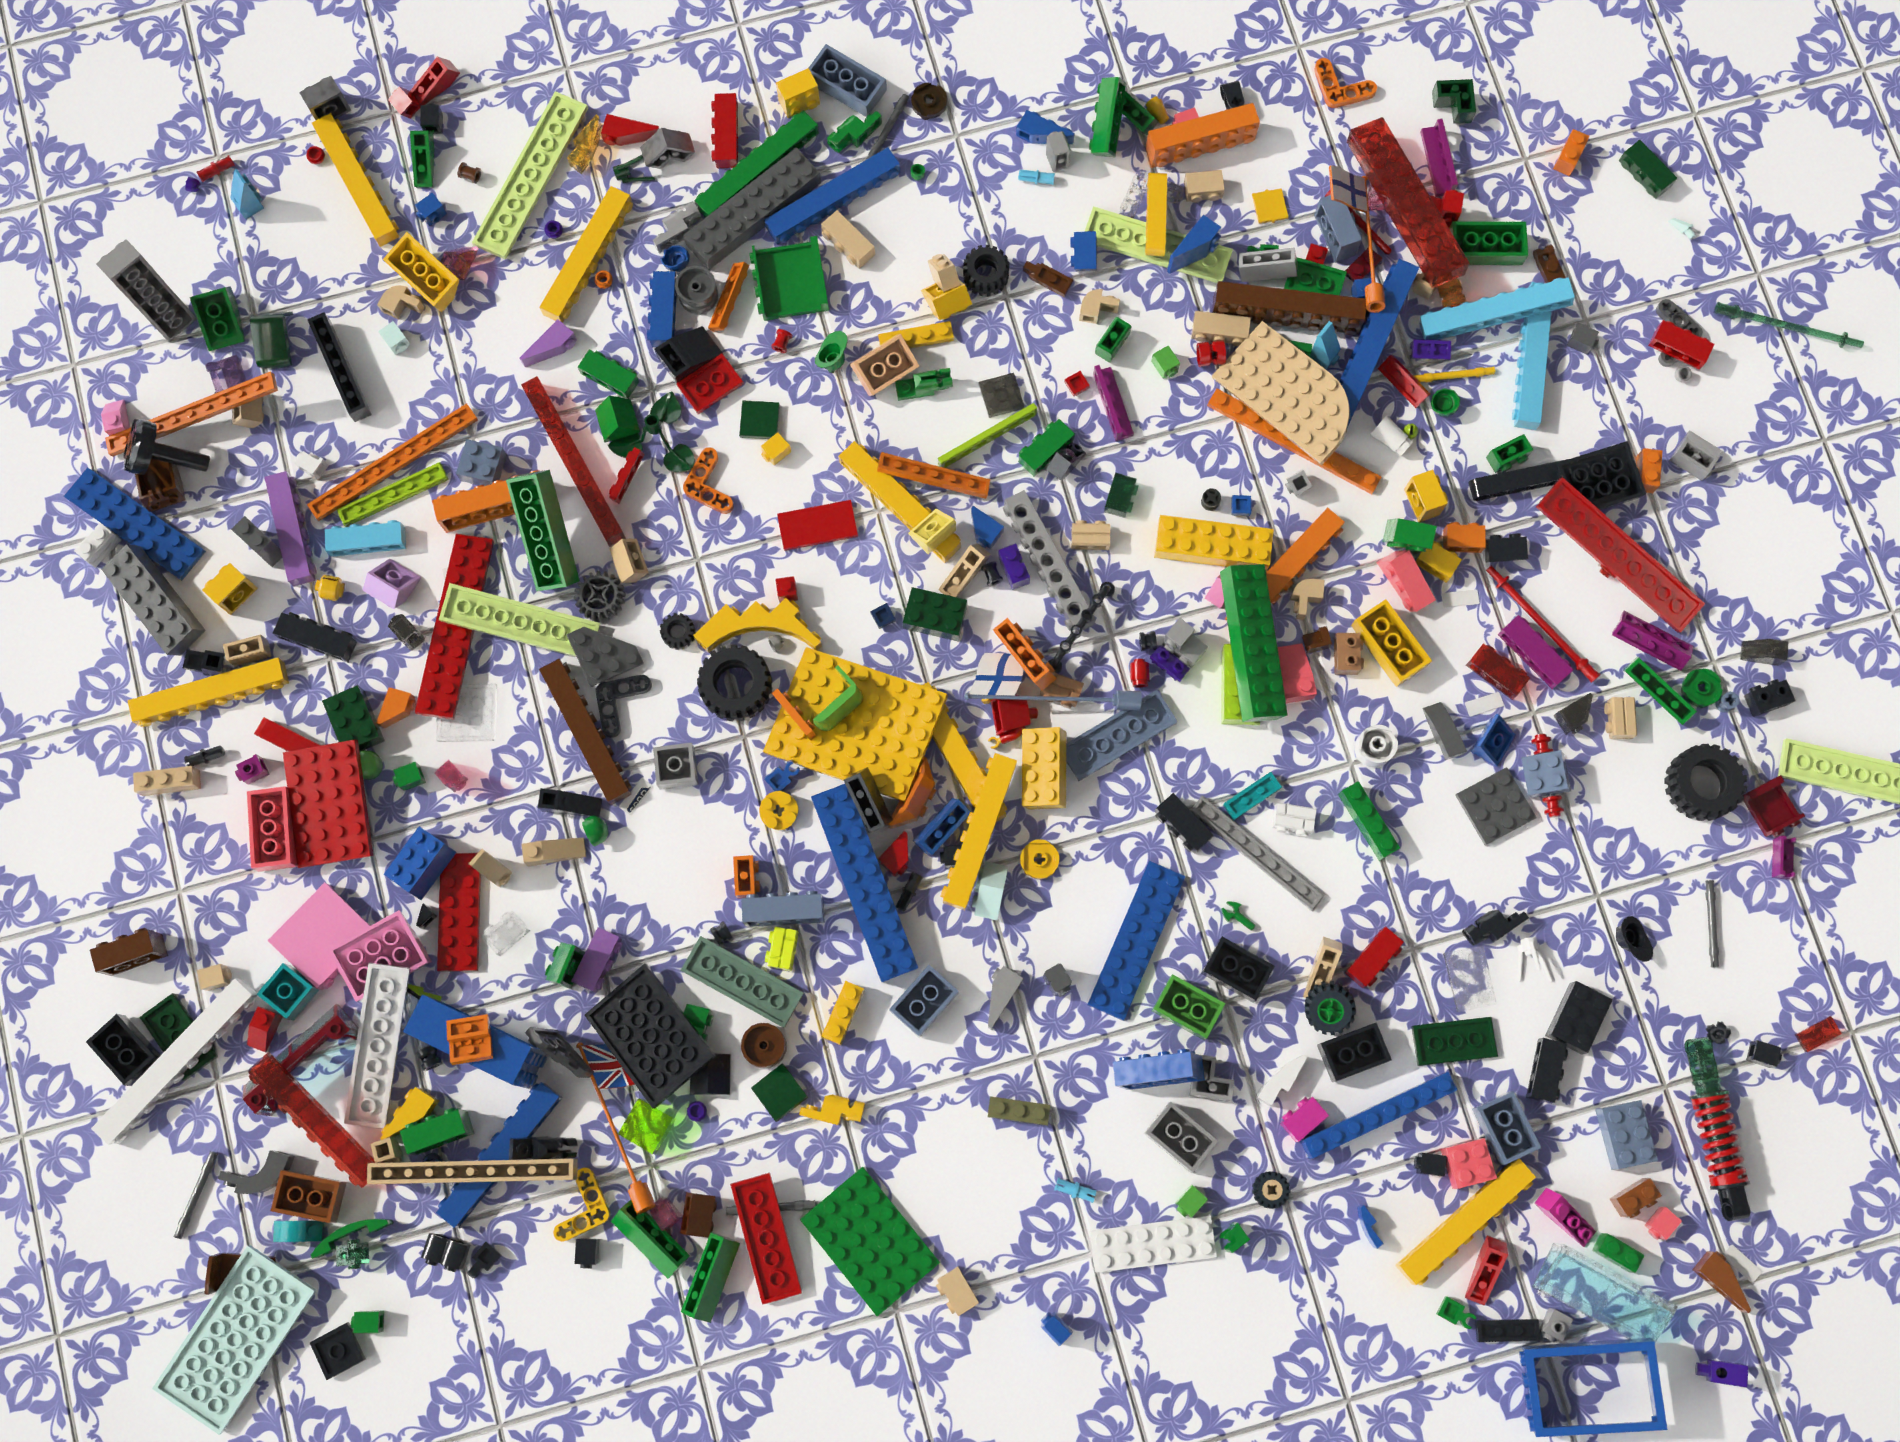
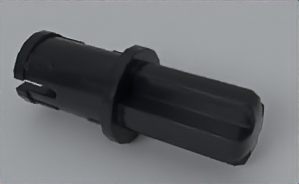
[184,745,225,766]
[896,872,923,911]

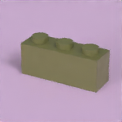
[987,1096,1050,1126]

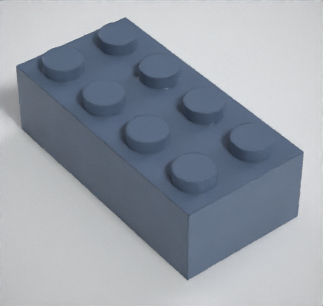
[808,44,887,117]
[741,891,825,927]

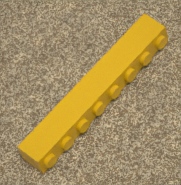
[312,113,399,247]
[539,186,633,323]
[838,441,961,563]
[127,657,289,727]
[923,682,1008,822]
[940,753,1017,911]
[1395,1158,1536,1285]

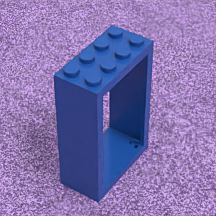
[403,994,547,1089]
[1519,1338,1668,1437]

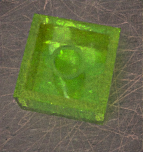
[618,1098,676,1155]

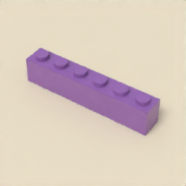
[264,471,317,587]

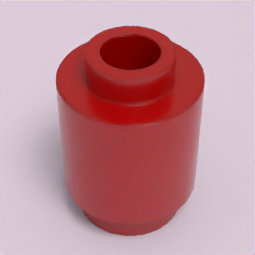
[1130,659,1150,688]

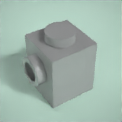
[1285,469,1313,496]
[1540,1308,1573,1343]

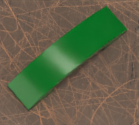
[311,1219,394,1259]

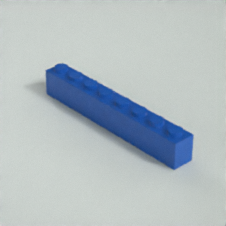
[764,147,900,245]
[1300,1072,1457,1159]
[436,1082,563,1228]

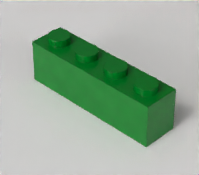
[1623,657,1697,725]
[1338,781,1400,861]
[611,1200,690,1279]
[681,1233,740,1323]

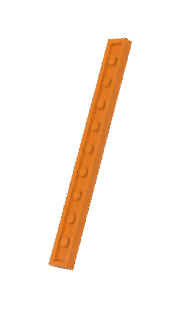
[105,371,278,457]
[1207,388,1382,495]
[307,403,478,521]

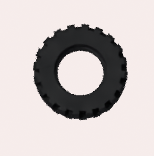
[697,645,773,721]
[1664,743,1747,821]

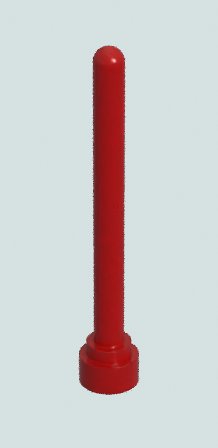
[1325,189,1392,255]

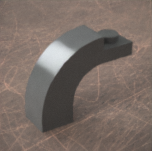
[218,1150,295,1194]

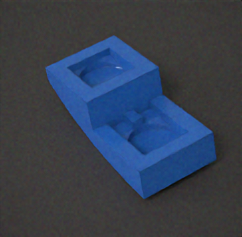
[1357,1205,1384,1249]

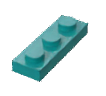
[1223,772,1282,820]

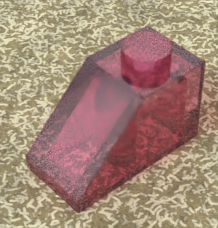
[650,1198,683,1231]

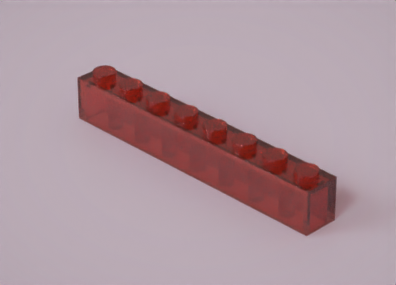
[248,1052,375,1188]

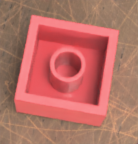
[1441,1138,1497,1189]

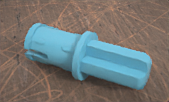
[1018,170,1055,185]

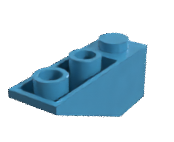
[230,169,264,219]

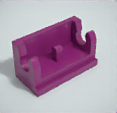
[1772,836,1796,880]

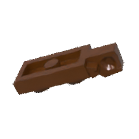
[1023,261,1074,297]

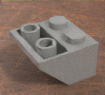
[1669,430,1722,481]

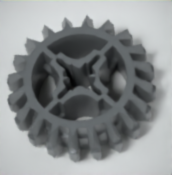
[574,570,626,622]

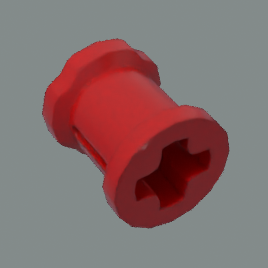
[771,329,793,353]

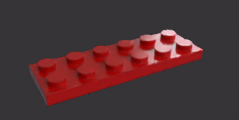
[437,853,481,972]
[730,1172,802,1305]

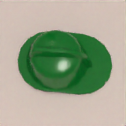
[815,331,848,373]

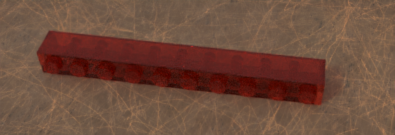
[521,376,626,547]

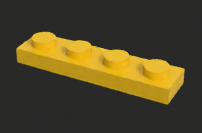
[878,321,954,349]

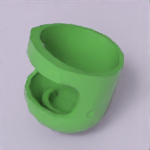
[360,750,383,780]

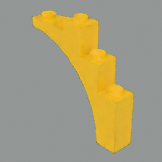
[693,598,822,653]

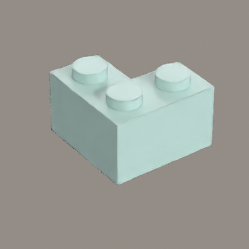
[972,861,1008,920]

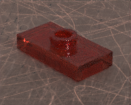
[1795,1016,1842,1052]

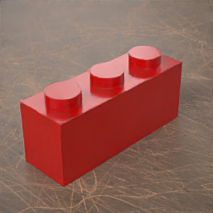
[1648,320,1715,370]
[1344,926,1404,988]

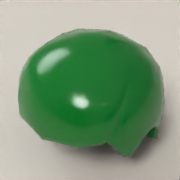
[1431,388,1460,417]
[582,815,608,847]

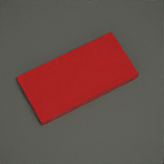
[777,500,858,551]

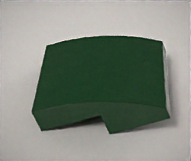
[751,1063,808,1122]

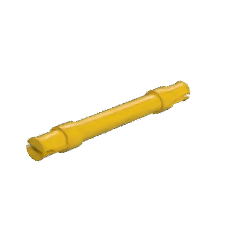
[1413,366,1495,383]

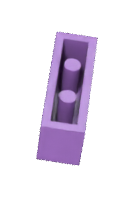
[571,927,623,993]

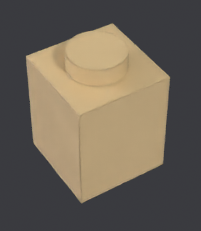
[197,964,232,991]

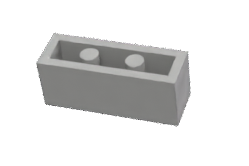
[1239,247,1298,282]

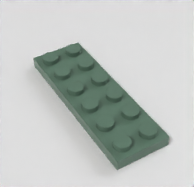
[680,936,804,1028]

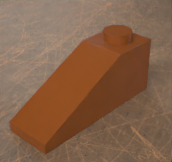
[1692,1251,1751,1313]

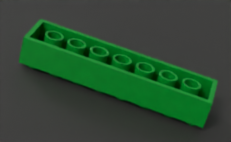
[1220,564,1288,722]

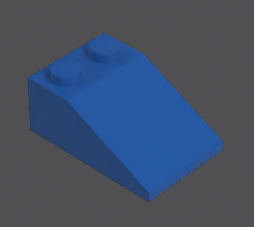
[1167,215,1221,274]

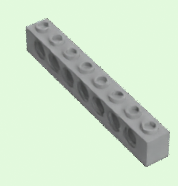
[1003,490,1096,634]

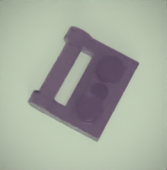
[205,355,247,394]

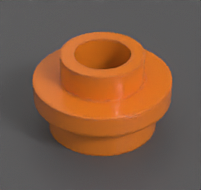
[594,270,613,289]

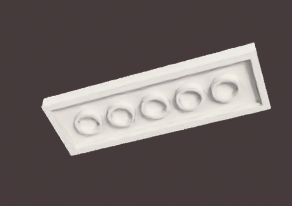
[1089,1216,1217,1273]

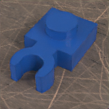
[764,760,800,791]

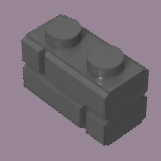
[1043,963,1072,997]

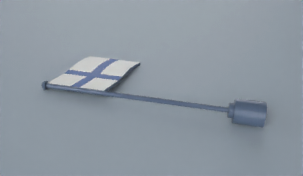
[964,653,1142,710]

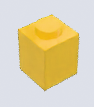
[761,432,791,466]

